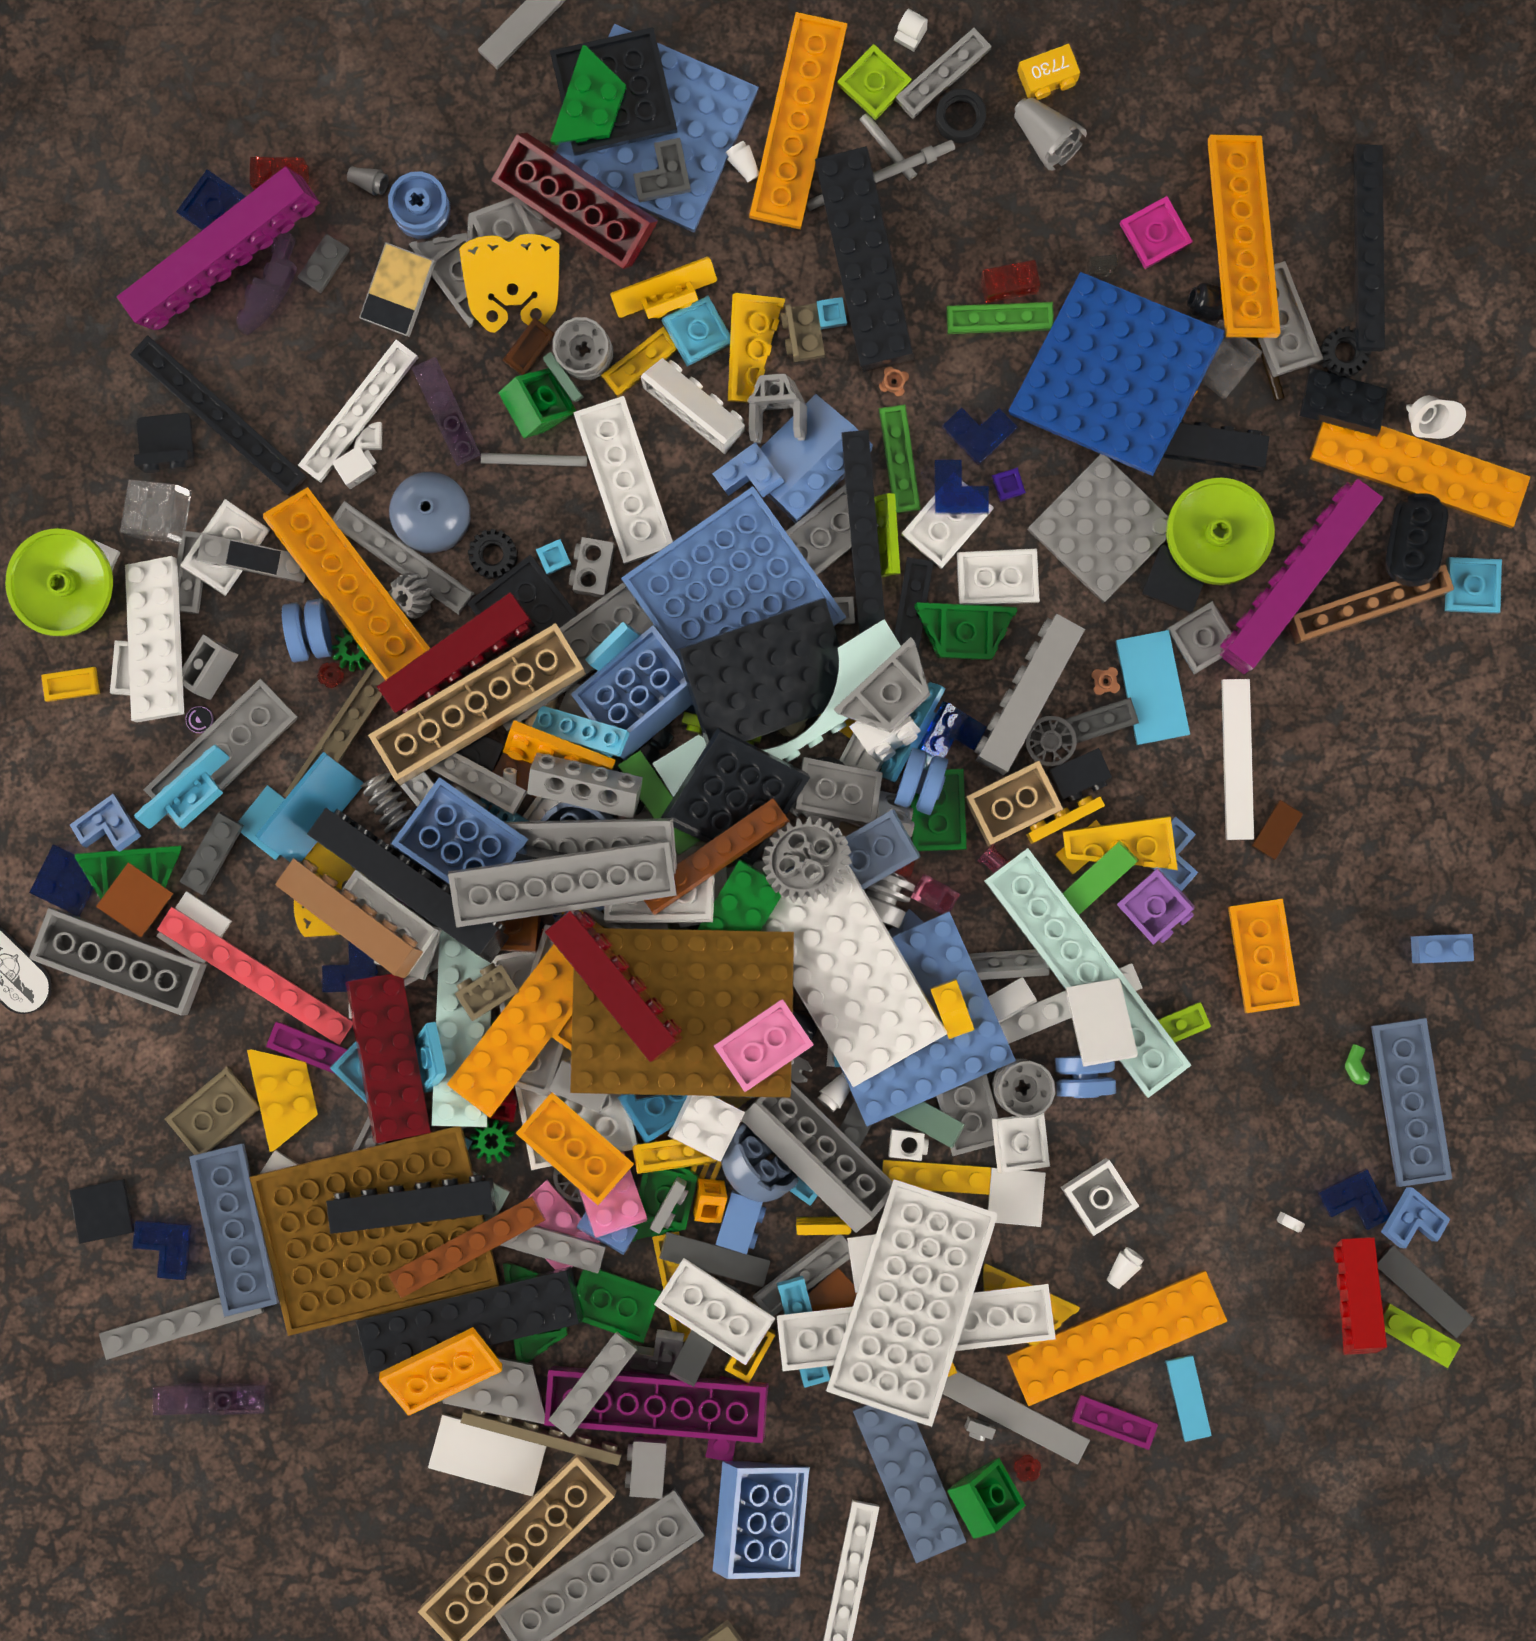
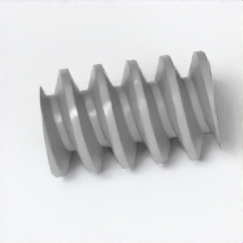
[360,773,412,834]

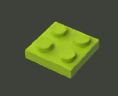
[837,44,912,121]

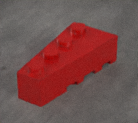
[1334,1237,1387,1355]

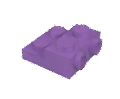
[1117,868,1195,945]

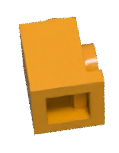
[692,1178,727,1223]

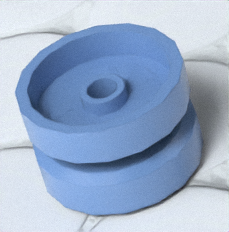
[388,171,451,239]
[282,598,332,663]
[894,747,949,815]
[1055,1056,1116,1098]

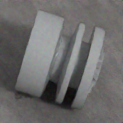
[553,317,613,380]
[866,873,915,929]
[991,1058,1055,1118]

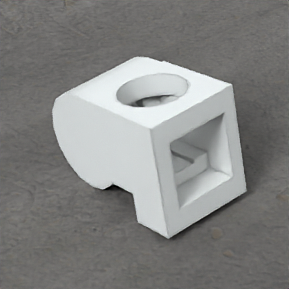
[894,8,928,52]

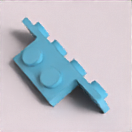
[880,682,952,782]
[532,706,629,758]
[134,744,230,829]

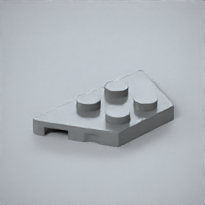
[467,196,561,255]
[409,233,490,328]
[834,637,930,733]
[443,1356,545,1424]

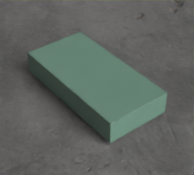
[543,352,584,403]

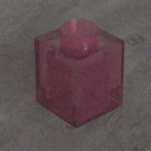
[911,874,960,915]

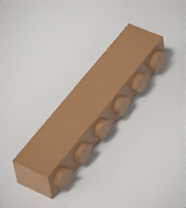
[1288,564,1454,645]
[275,858,423,979]

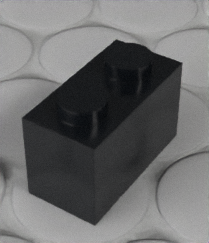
[1047,748,1112,802]

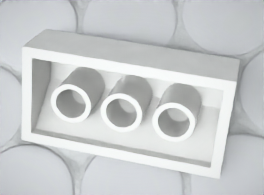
[641,358,745,454]

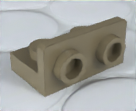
[781,303,825,362]
[454,963,519,1021]

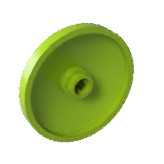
[1166,478,1275,585]
[5,528,113,637]

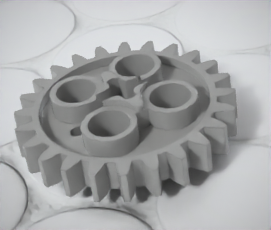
[762,817,852,904]

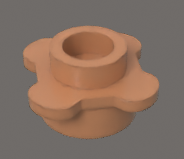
[879,367,909,397]
[1091,667,1120,695]

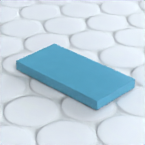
[1115,630,1190,745]

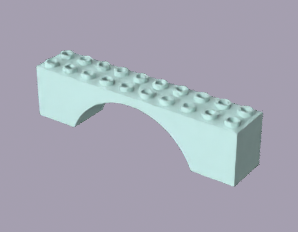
[652,619,901,797]

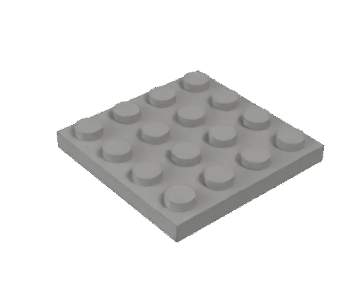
[1027,454,1168,603]

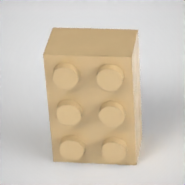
[965,761,1063,846]

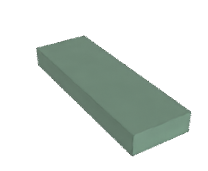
[893,1102,965,1148]

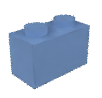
[1411,934,1474,963]
[716,1190,766,1254]

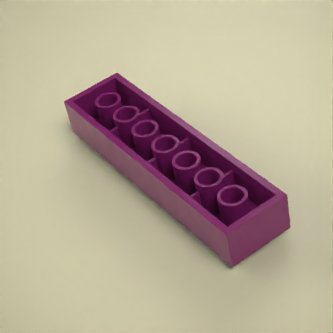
[116,166,320,330]
[1219,479,1383,675]
[544,1366,768,1443]

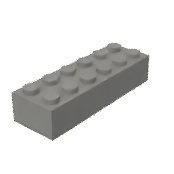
[974,614,1085,775]
[29,908,207,1015]
[741,1082,893,1233]

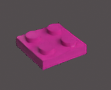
[1120,196,1193,269]

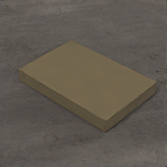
[165,1066,260,1155]

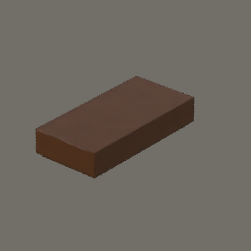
[502,317,555,375]
[1251,800,1303,860]

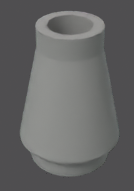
[347,166,389,196]

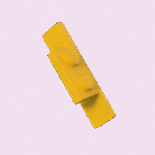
[610,257,717,319]

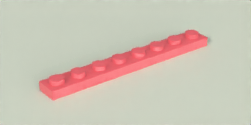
[157,907,353,1046]

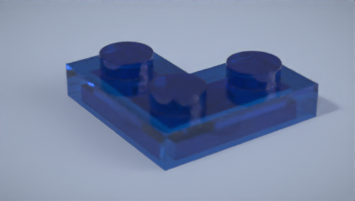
[942,407,1017,465]
[934,460,989,515]
[918,701,987,758]
[322,941,378,992]
[1317,1169,1390,1230]
[133,1220,191,1280]

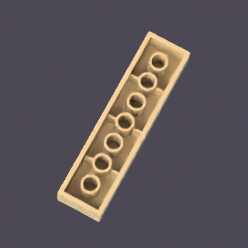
[368,623,586,786]
[418,1455,616,1641]

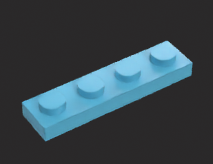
[777,1276,830,1388]

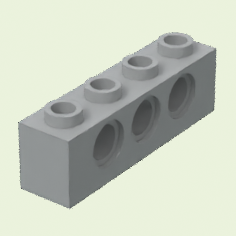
[527,753,643,819]

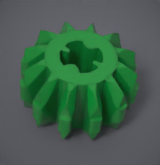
[331,628,372,672]
[470,1118,516,1163]

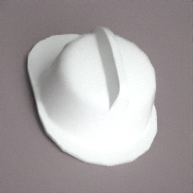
[1406,395,1466,439]

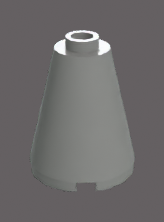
[1014,97,1087,171]

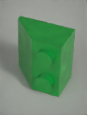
[498,368,576,439]
[947,1458,1026,1539]

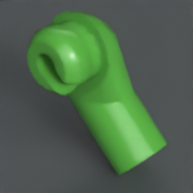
[1345,1044,1370,1085]

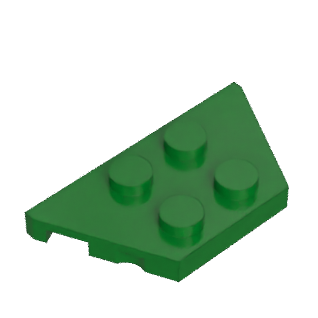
[550,45,626,146]
[915,602,1017,660]
[75,846,181,900]
[632,1139,698,1242]
[503,1262,569,1363]

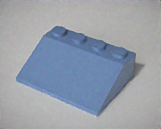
[760,394,873,524]
[571,625,693,760]
[391,777,529,887]
[713,1461,809,1579]

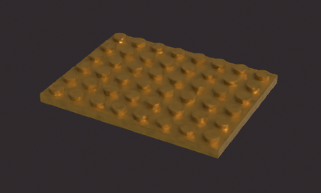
[570,928,794,1098]
[250,1127,500,1336]

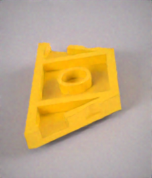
[247,1049,318,1152]
[983,1262,1080,1347]

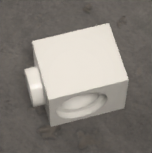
[332,446,377,489]
[888,1128,929,1161]

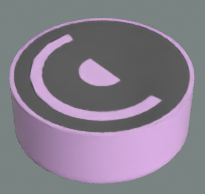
[186,706,214,734]

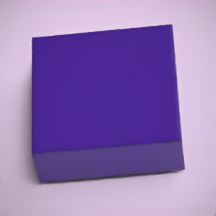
[992,467,1026,502]

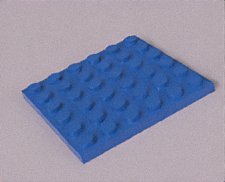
[1008,272,1225,476]

